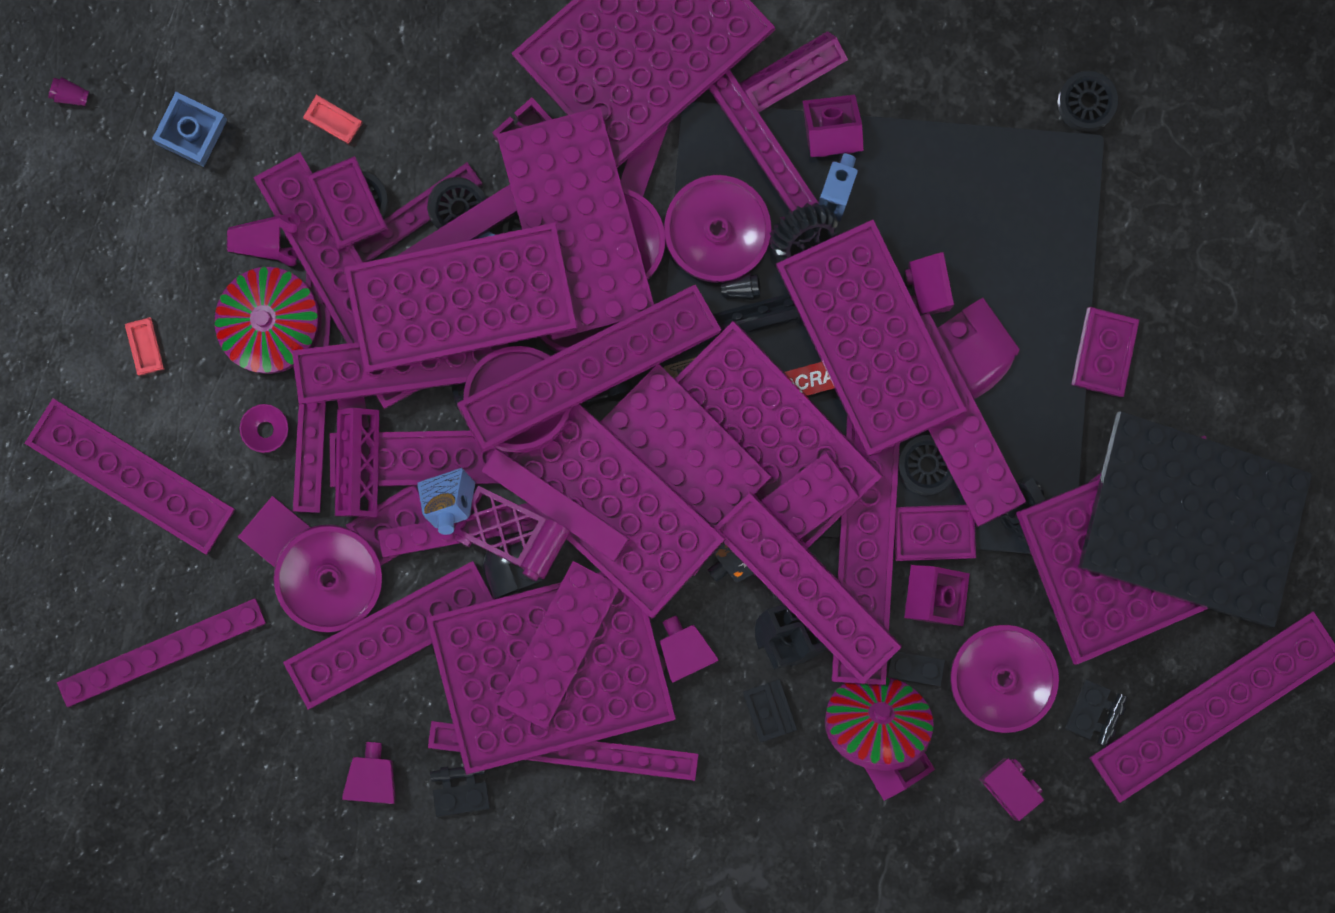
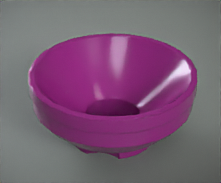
[239,404,289,453]

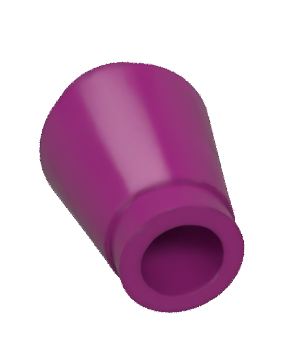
[48,77,89,106]

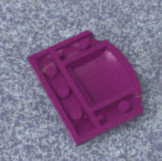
[937,298,1020,399]

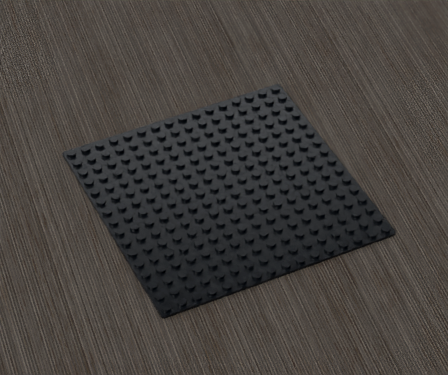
[661,102,1104,554]

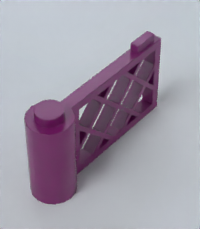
[453,486,570,581]

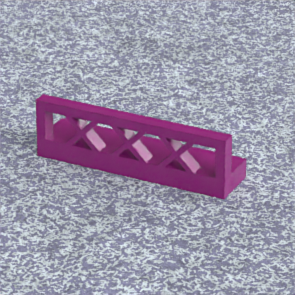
[739,31,848,112]
[335,408,379,517]

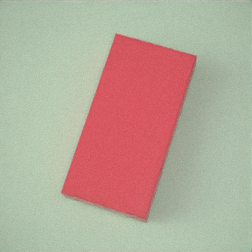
[303,95,363,145]
[125,317,164,376]

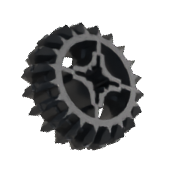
[769,202,841,262]

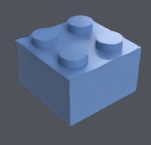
[152,92,227,167]

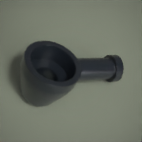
[585,379,633,407]

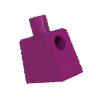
[660,615,718,683]
[342,742,396,804]

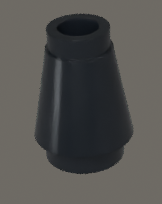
[721,272,761,299]

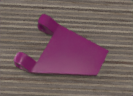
[227,213,300,266]

